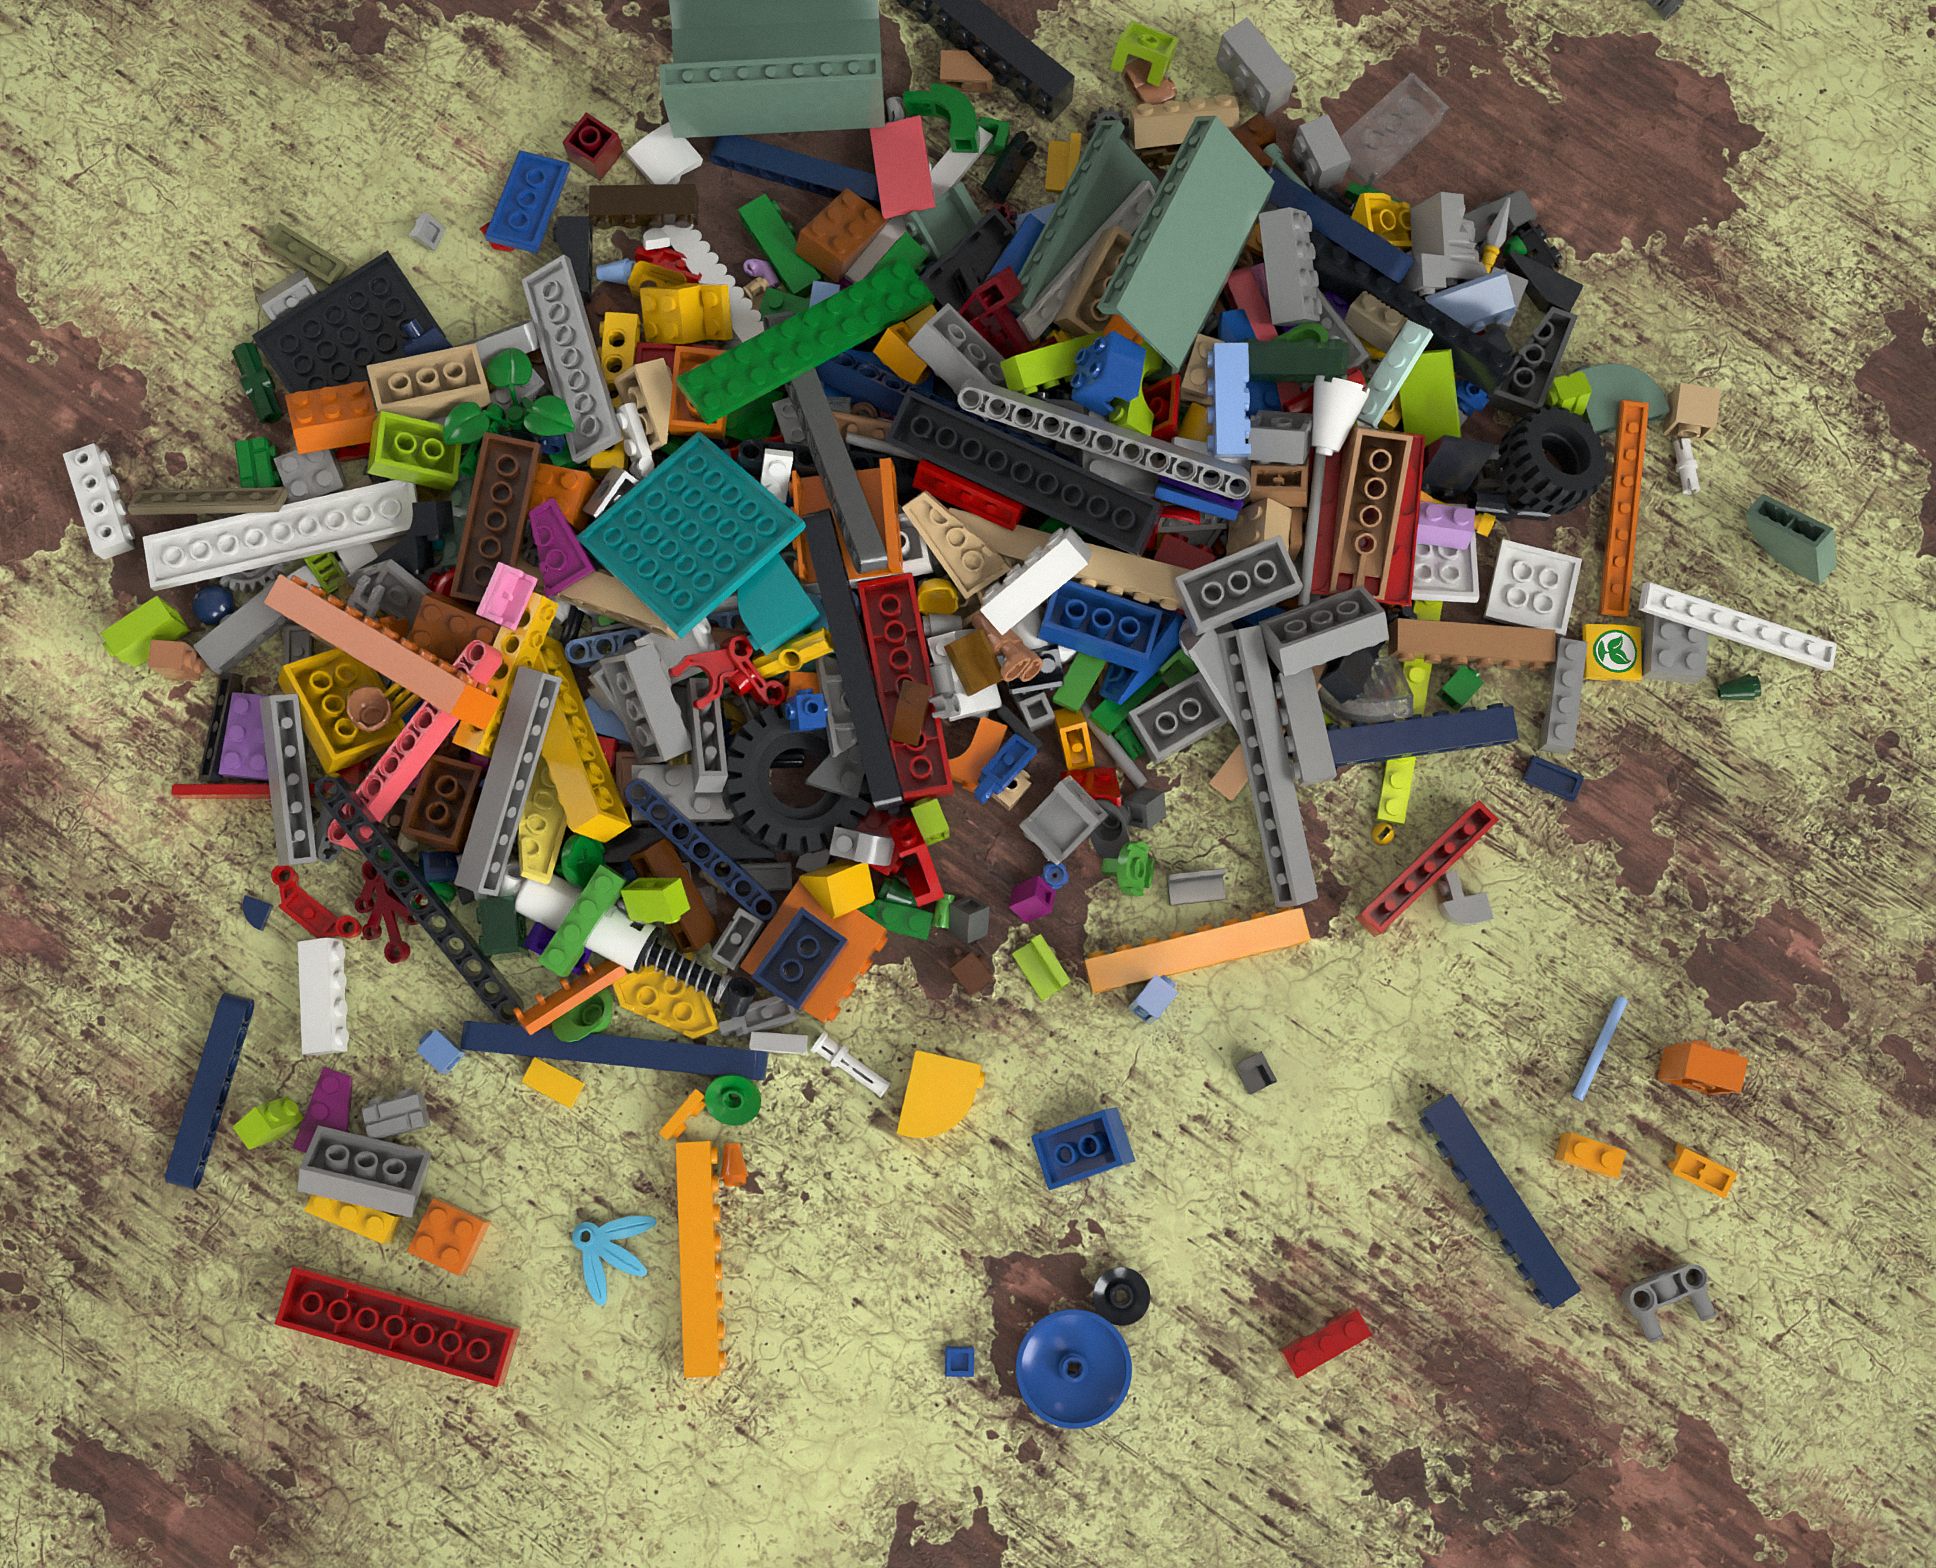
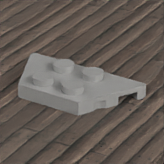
[345,559,432,631]
[814,655,878,758]

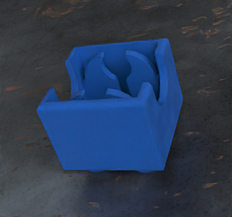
[1071,331,1146,417]

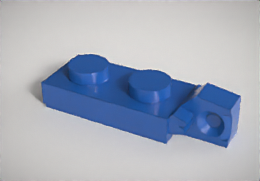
[974,733,1037,804]

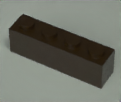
[588,184,699,229]

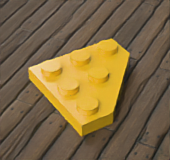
[612,952,720,1039]

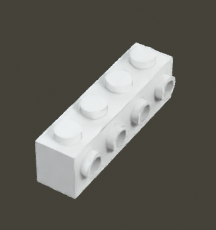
[63,443,135,559]
[298,937,349,1056]

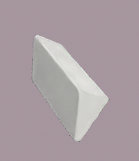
[749,1031,808,1055]

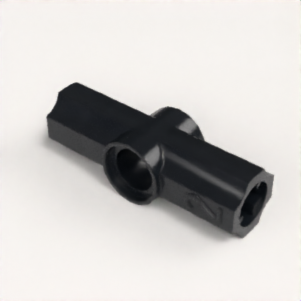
[1467,490,1550,522]

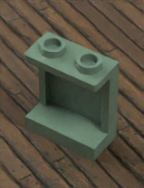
[903,182,983,263]

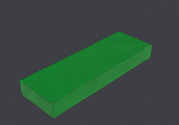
[1088,674,1163,736]

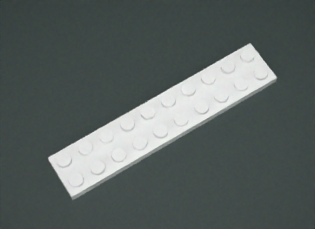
[143,480,419,591]

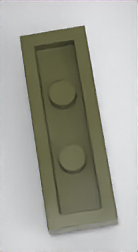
[264,222,347,286]

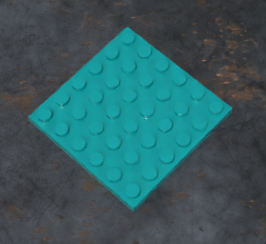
[577,431,806,639]

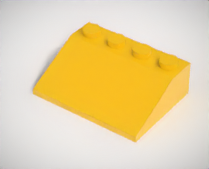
[277,648,406,774]

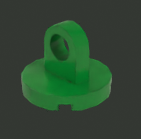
[554,833,606,889]

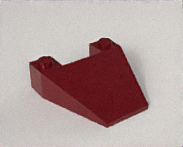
[958,265,1058,360]

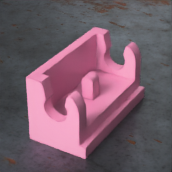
[476,562,538,631]

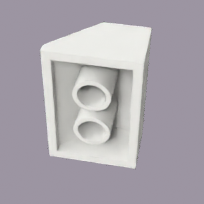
[927,628,1002,722]

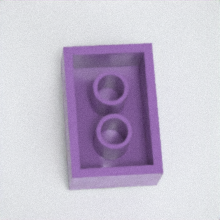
[218,692,269,783]

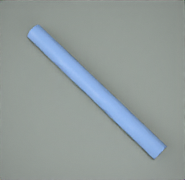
[1572,996,1628,1102]

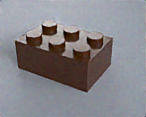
[401,754,487,854]

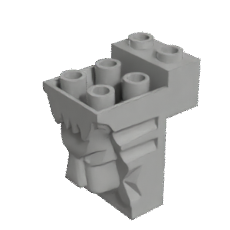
[1392,192,1488,299]

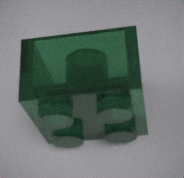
[476,895,529,961]

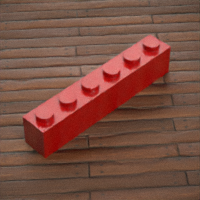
[1355,800,1499,937]

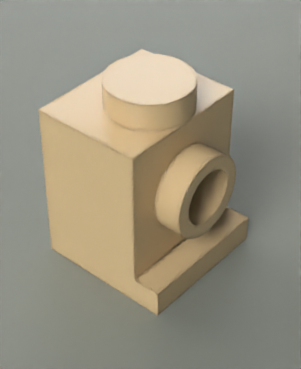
[991,769,1031,811]

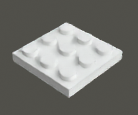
[1483,539,1582,638]

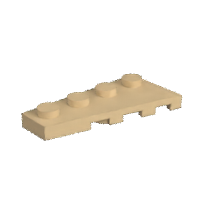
[902,490,1012,599]

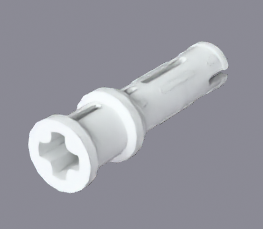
[810,1031,891,1098]

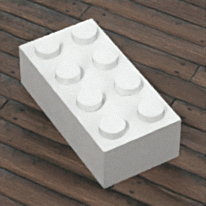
[980,526,1092,635]

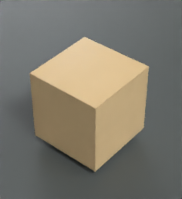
[1663,382,1721,441]

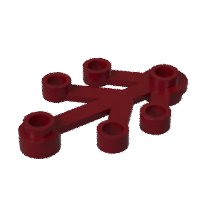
[355,857,420,964]

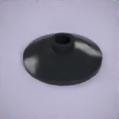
[1093,1267,1150,1326]

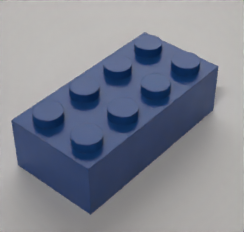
[1037,580,1163,672]

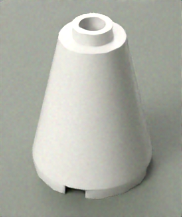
[1312,376,1370,456]

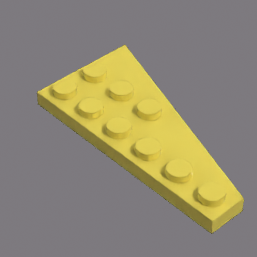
[517,752,567,885]

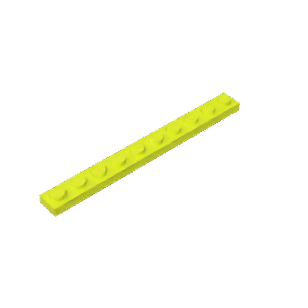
[1375,600,1443,825]

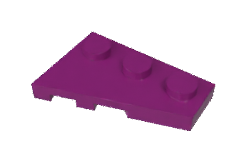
[529,498,596,599]
[292,1067,353,1153]

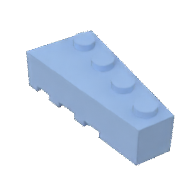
[1207,343,1251,459]

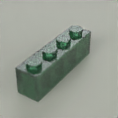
[1236,338,1349,383]

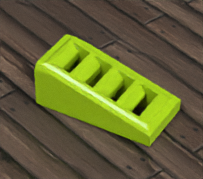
[303,551,349,595]

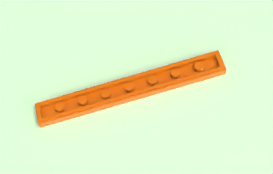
[1598,400,1649,618]

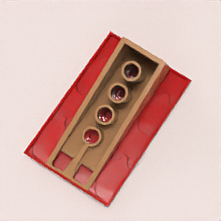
[1301,425,1426,606]

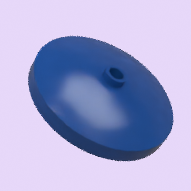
[1016,1309,1132,1429]

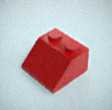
[1142,374,1181,443]

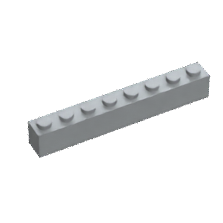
[454,665,562,896]

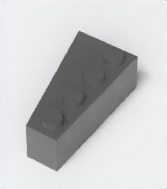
[1487,306,1578,417]

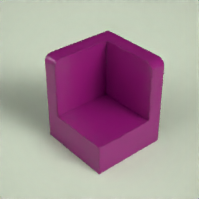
[1009,875,1056,922]

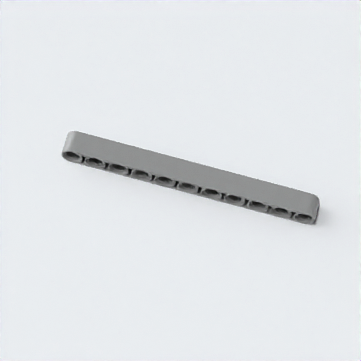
[958,378,1251,500]

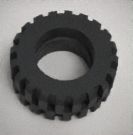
[1498,406,1608,515]

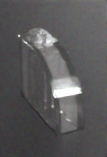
[1318,656,1414,722]

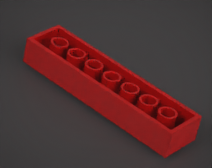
[857,573,954,803]
[275,1265,521,1387]

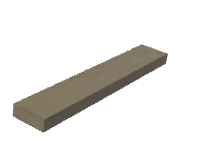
[127,487,289,515]

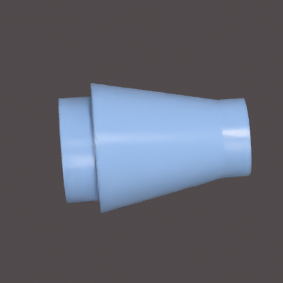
[596,258,636,285]

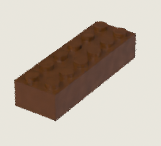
[450,431,543,605]

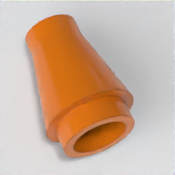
[720,1143,749,1186]

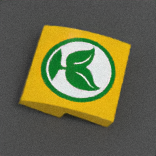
[1582,624,1642,682]

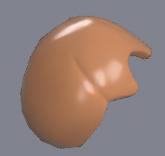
[346,686,392,732]

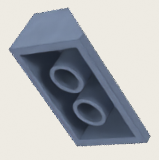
[1425,268,1516,333]

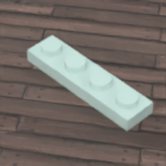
[1356,320,1433,428]

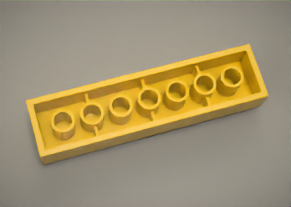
[533,635,631,843]

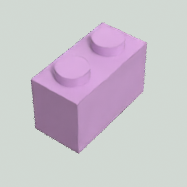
[1416,501,1475,550]

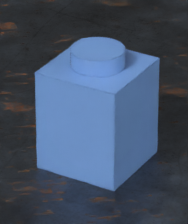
[416,1029,466,1074]

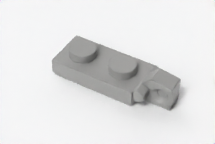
[718,996,799,1038]

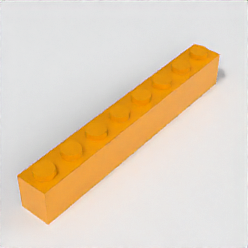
[1083,906,1311,995]
[676,1141,727,1378]

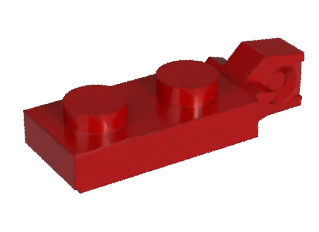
[635,245,702,283]

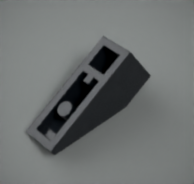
[553,216,593,302]
[1503,250,1584,315]

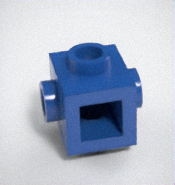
[1455,378,1490,417]
[785,689,828,732]

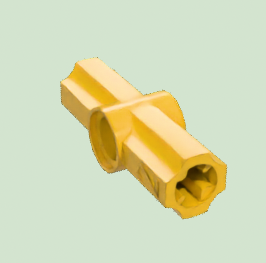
[752,627,835,680]

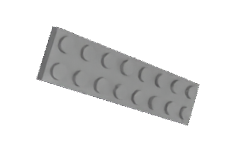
[522,255,623,464]

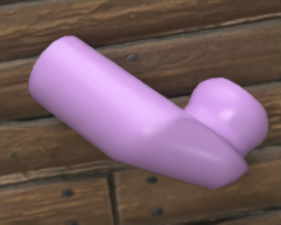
[743,259,781,289]

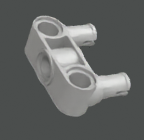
[1621,1263,1717,1343]

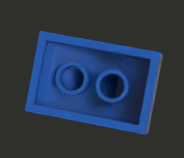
[1031,1107,1136,1190]

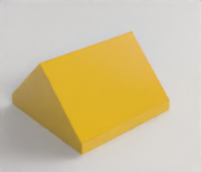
[799,859,875,919]

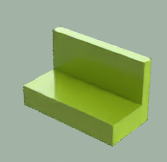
[1012,934,1071,1001]

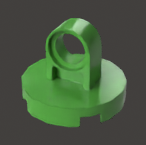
[1101,841,1154,897]

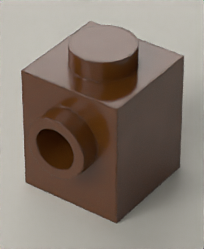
[950,952,993,997]

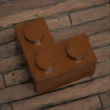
[1231,113,1277,170]

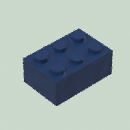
[751,907,849,1012]

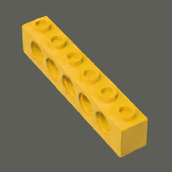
[587,312,641,476]
[452,592,559,758]

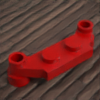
[271,865,362,939]

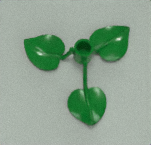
[443,348,575,445]

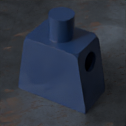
[401,318,453,357]

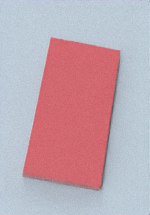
[869,115,936,219]

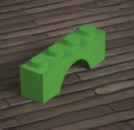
[537,865,630,977]

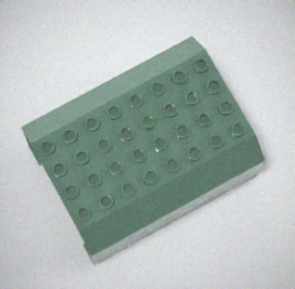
[660,0,885,138]
[1006,116,1274,382]

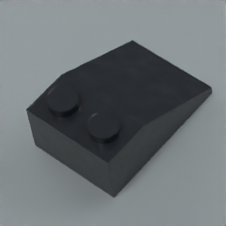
[1421,435,1495,500]

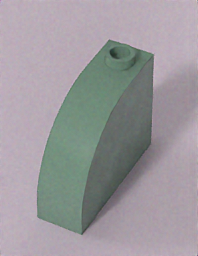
[1573,363,1670,436]
[1746,494,1837,585]

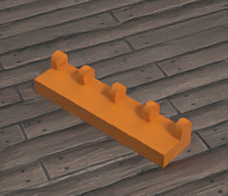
[513,959,627,1035]

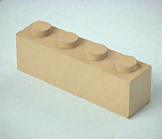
[1130,94,1239,149]

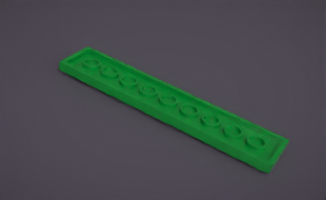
[676,258,935,425]

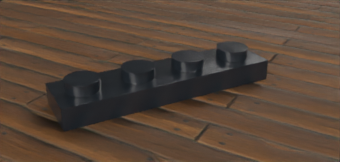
[198,673,243,783]

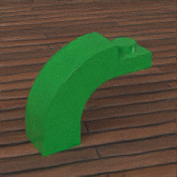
[903,83,980,153]

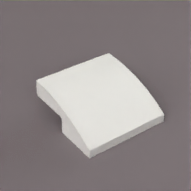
[626,122,703,185]

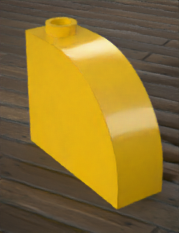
[896,1050,986,1138]

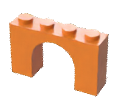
[948,716,1007,793]

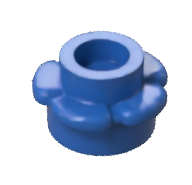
[1041,862,1069,889]

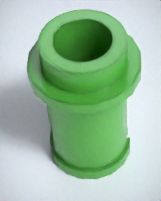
[931,893,955,929]

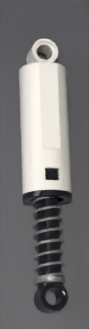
[498,861,756,1017]

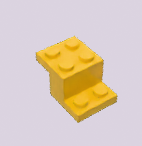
[640,283,733,344]

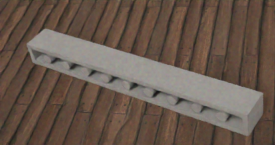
[1218,625,1318,908]

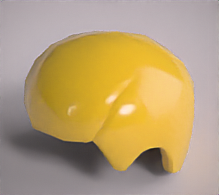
[917,578,958,616]

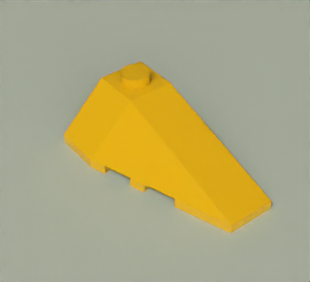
[1351,193,1412,252]

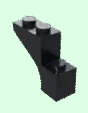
[372,500,455,575]

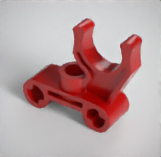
[668,636,786,710]

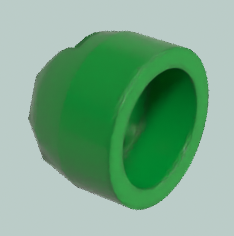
[1504,236,1527,257]

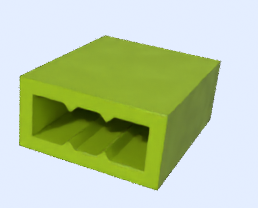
[100,596,191,667]

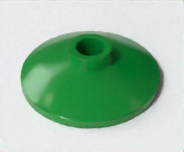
[705,1074,762,1126]

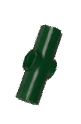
[232,342,284,424]

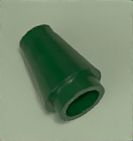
[1717,674,1761,701]
[877,876,917,908]

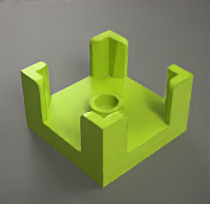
[1110,21,1180,86]

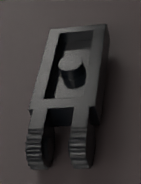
[981,130,1037,204]

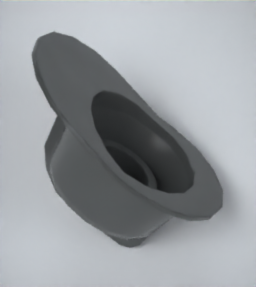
[1090,799,1130,859]

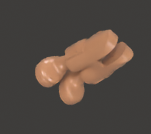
[972,613,1043,682]

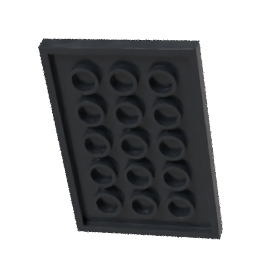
[252,250,446,394]

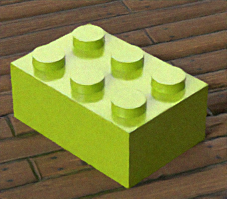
[367,411,462,491]

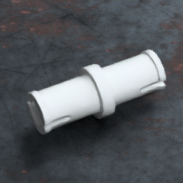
[1673,438,1701,495]

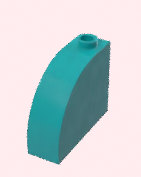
[737,553,822,656]

